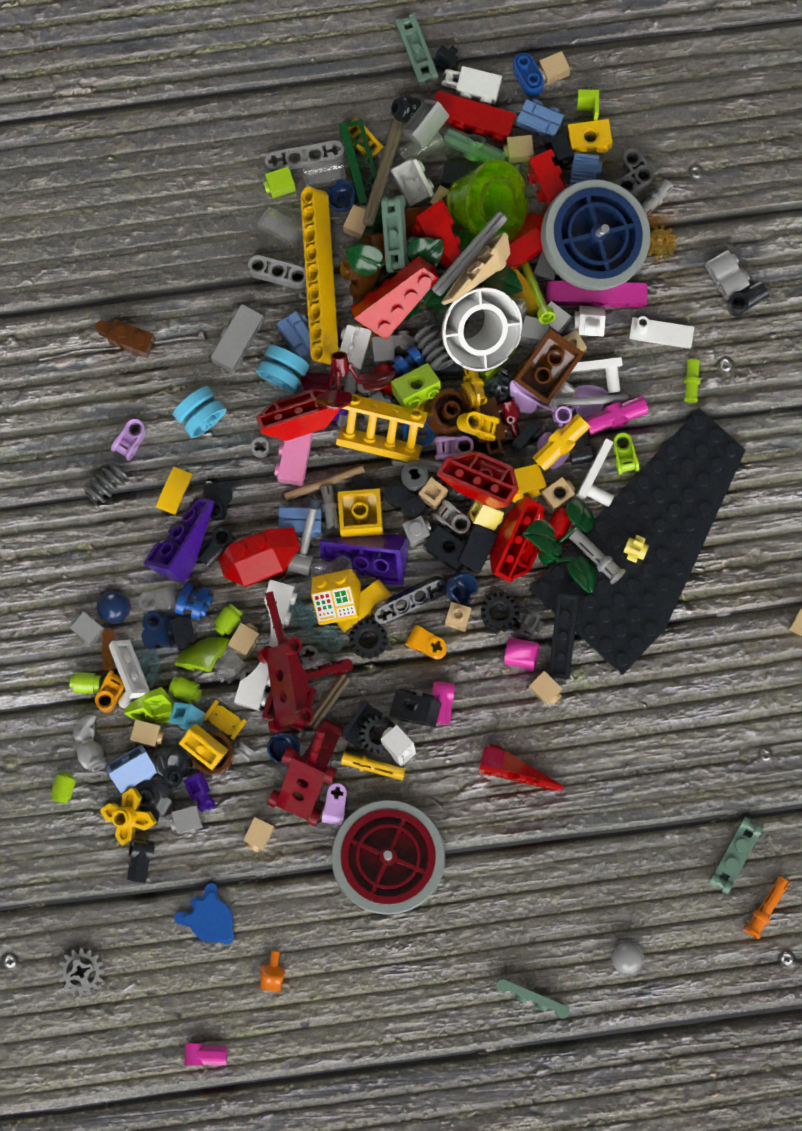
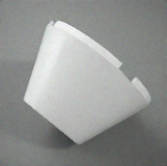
[442,287,522,371]

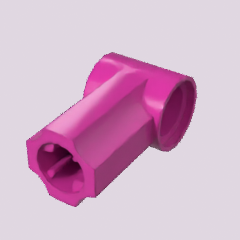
[433,681,455,725]
[184,1043,227,1066]

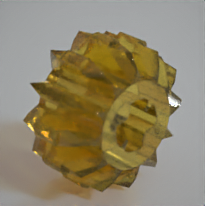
[647,224,678,260]

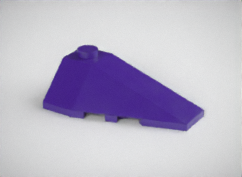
[143,498,214,583]
[319,535,408,586]

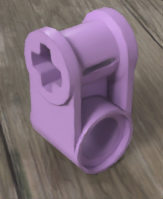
[111,419,146,461]
[434,436,474,461]
[322,783,347,825]

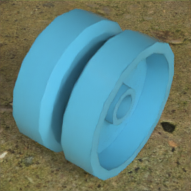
[256,345,310,393]
[173,386,227,438]

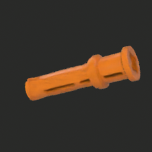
[743,876,790,940]

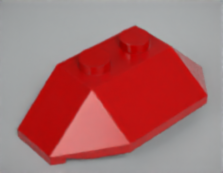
[256,389,341,441]
[437,451,519,509]
[489,497,545,582]
[218,528,301,587]

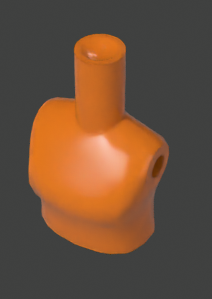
[259,951,285,992]

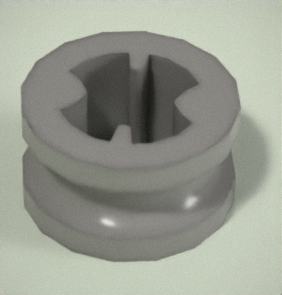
[251,437,270,458]
[234,741,255,762]

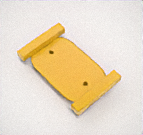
[460,376,480,413]
[204,700,247,740]

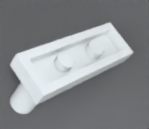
[629,316,694,349]
[571,357,623,393]
[575,438,614,507]
[108,640,150,708]

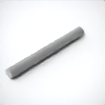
[551,394,628,407]

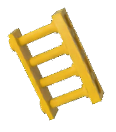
[336,394,428,462]

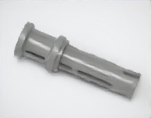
[569,529,626,584]

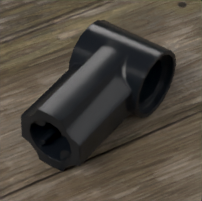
[727,282,769,317]
[570,431,593,465]
[197,527,234,568]
[126,838,155,883]

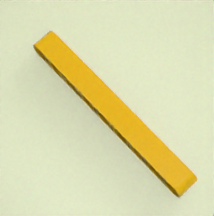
[301,186,339,365]

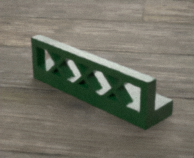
[338,119,383,205]

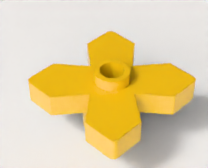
[100,787,157,845]

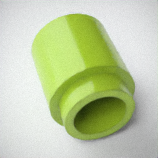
[212,604,243,636]
[70,672,101,694]
[169,677,202,704]
[50,771,76,804]

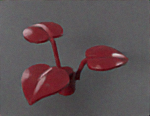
[300,351,396,409]

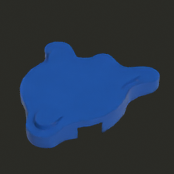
[174,883,234,945]

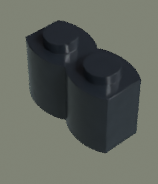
[383,481,426,520]

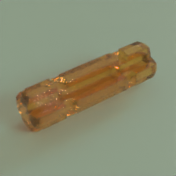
[102,629,114,671]

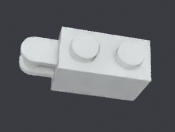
[441,66,502,106]
[574,305,605,336]

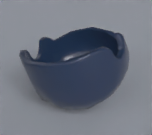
[328,179,358,213]
[446,572,478,605]
[96,591,131,623]
[267,732,300,764]

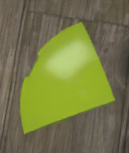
[174,637,230,673]
[124,687,174,723]

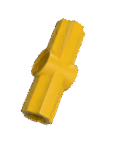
[532,413,590,471]

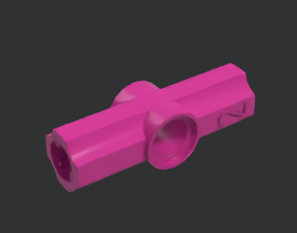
[584,396,649,435]

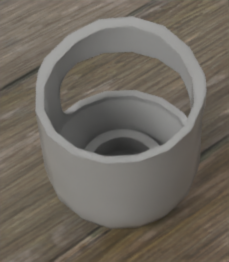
[611,942,644,974]

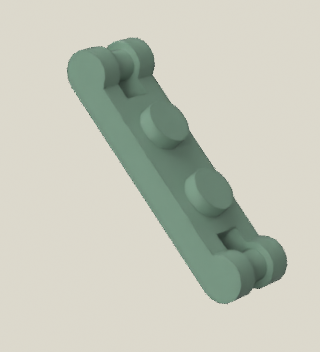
[394,13,439,86]
[381,195,410,273]
[709,816,764,894]
[496,979,569,1019]

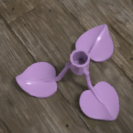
[509,380,609,469]

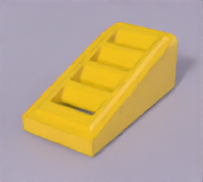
[339,117,384,160]

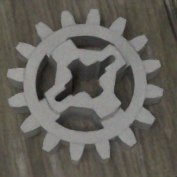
[58,948,106,996]

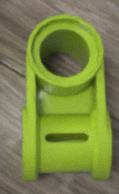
[612,433,640,475]

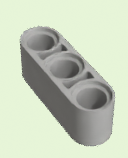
[248,255,306,289]

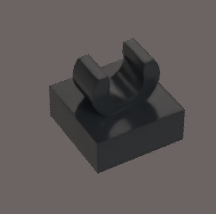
[433,45,459,71]

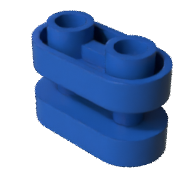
[513,53,544,98]
[392,345,427,389]
[175,582,214,620]

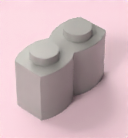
[705,250,750,300]

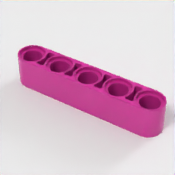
[545,281,648,308]

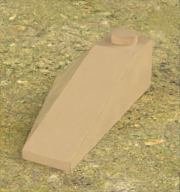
[441,232,510,305]

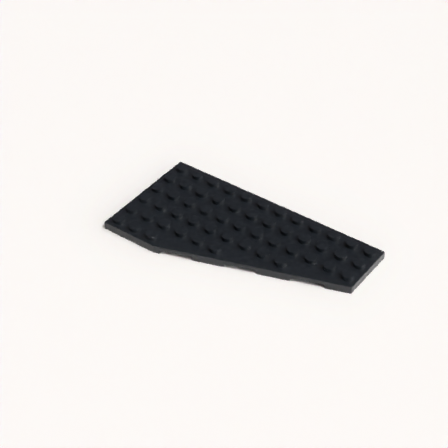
[529,408,746,676]

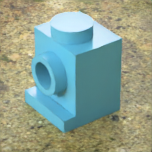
[168,702,206,730]

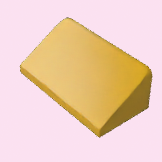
[179,724,228,770]

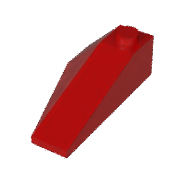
[506,212,544,270]
[479,744,564,792]

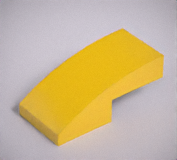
[156,466,193,515]

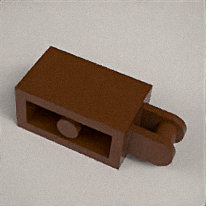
[95,319,156,358]
[472,397,508,458]

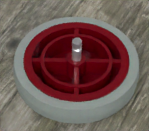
[331,800,445,915]

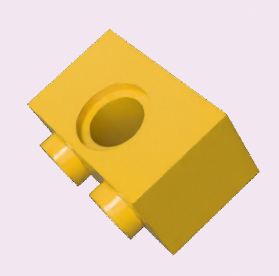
[567,119,613,154]

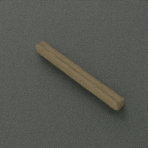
[363,119,404,227]

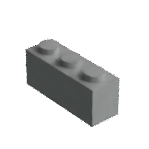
[210,304,265,374]

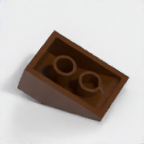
[511,329,584,405]

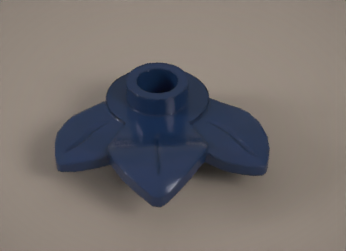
[141,612,175,650]

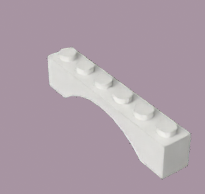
[234,580,298,711]

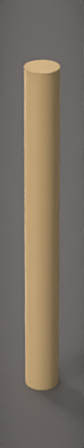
[284,465,365,501]

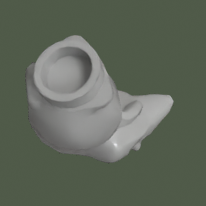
[73,714,109,772]

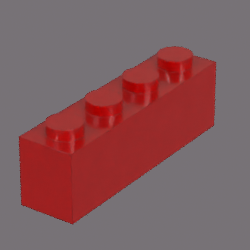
[434,90,516,143]

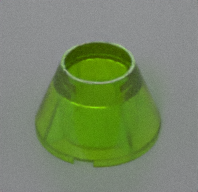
[447,160,528,241]

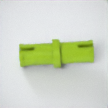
[684,359,701,403]

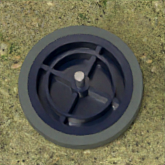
[541,180,650,291]

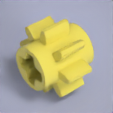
[624,535,649,563]

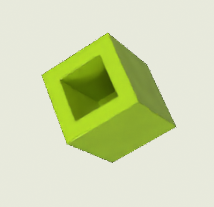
[263,166,296,199]

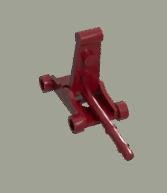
[257,591,353,733]
[267,718,344,827]

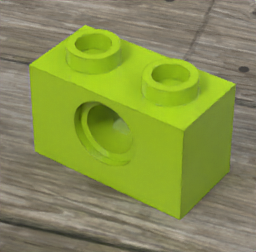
[391,363,441,408]

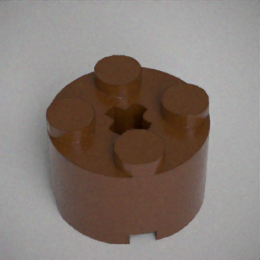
[424,389,472,435]
[190,731,235,776]

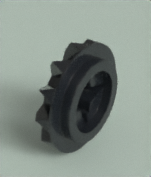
[497,367,509,401]

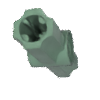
[443,127,506,169]

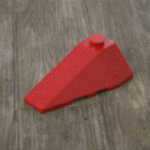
[412,199,461,279]

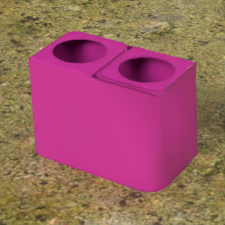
[504,638,539,672]

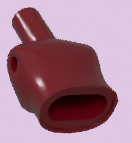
[500,397,520,438]

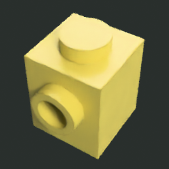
[467,500,504,531]

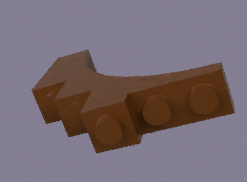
[340,205,431,305]

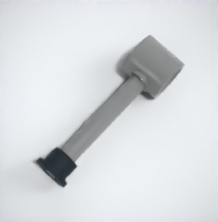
[288,495,323,576]

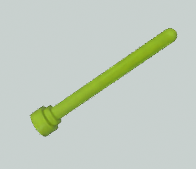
[521,262,556,325]

